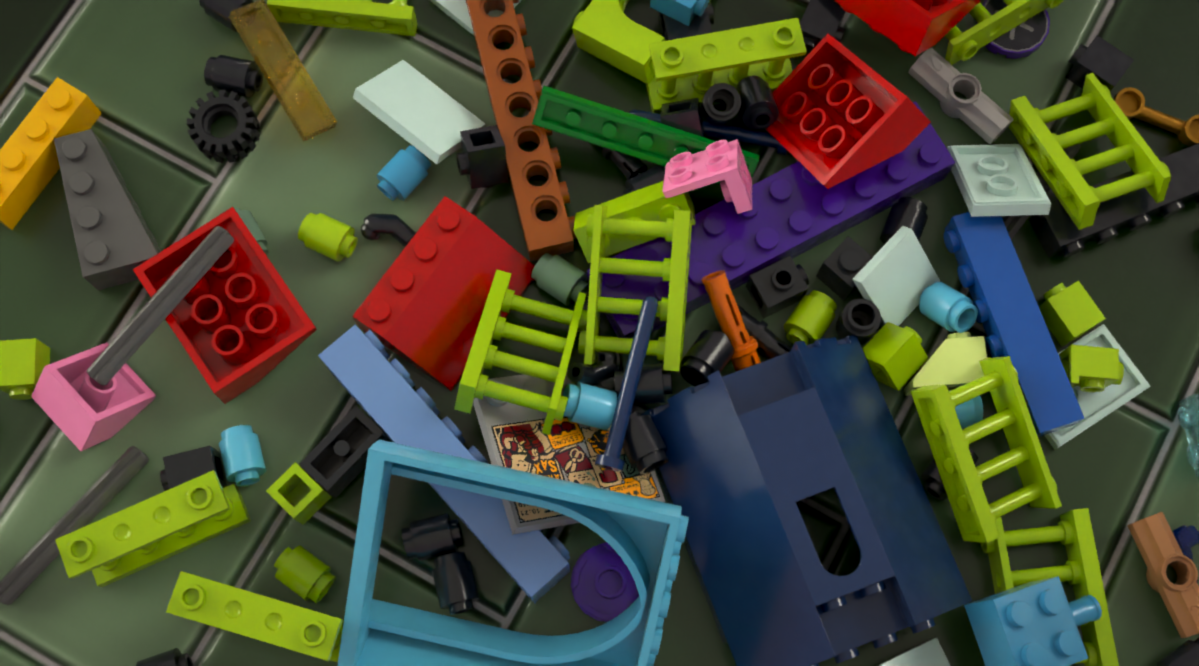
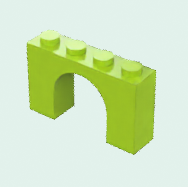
[572,0,710,84]

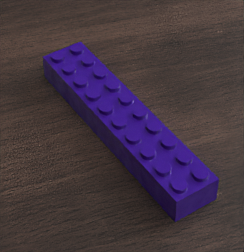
[587,101,955,338]

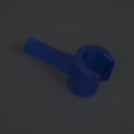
[1172,525,1199,583]

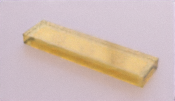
[229,0,337,141]

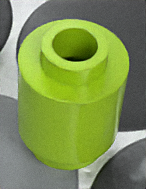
[298,213,358,262]
[784,290,837,346]
[274,545,336,603]

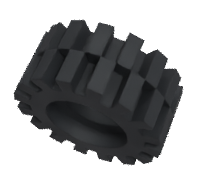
[187,90,260,163]

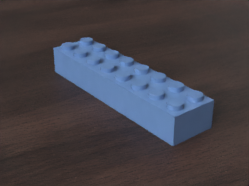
[318,325,570,604]

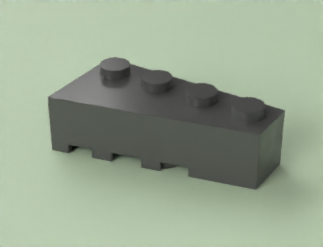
[54,129,161,290]

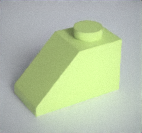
[904,332,987,396]

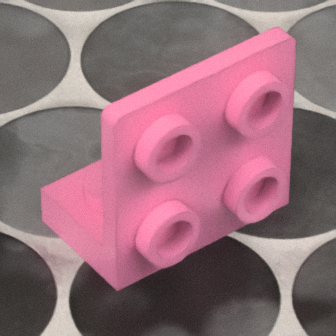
[662,139,753,214]

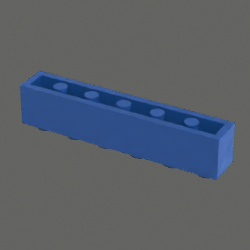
[943,212,1085,437]

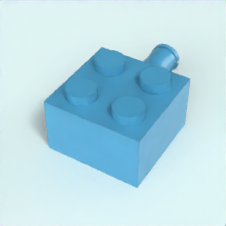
[964,576,1102,666]

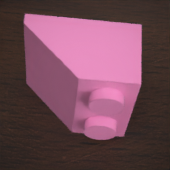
[31,342,156,451]

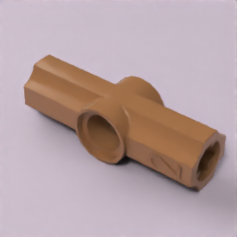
[1127,512,1199,638]

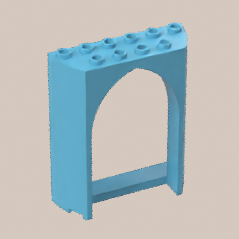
[337,440,689,666]

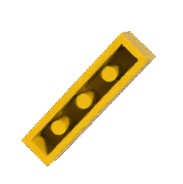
[0,77,102,230]

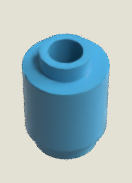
[376,145,431,201]

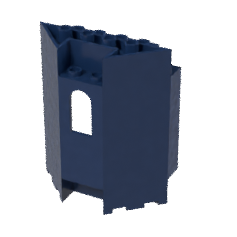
[641,335,973,666]

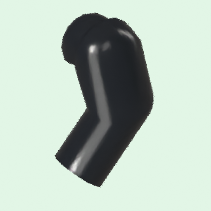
[360,213,416,247]
[567,352,620,386]

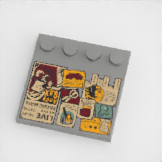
[473,365,666,535]

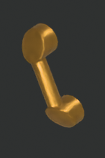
[1113,87,1199,146]

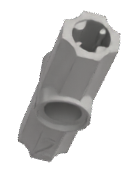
[908,48,1014,144]

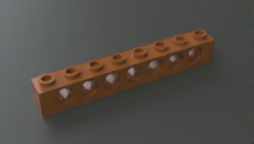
[466,0,577,262]

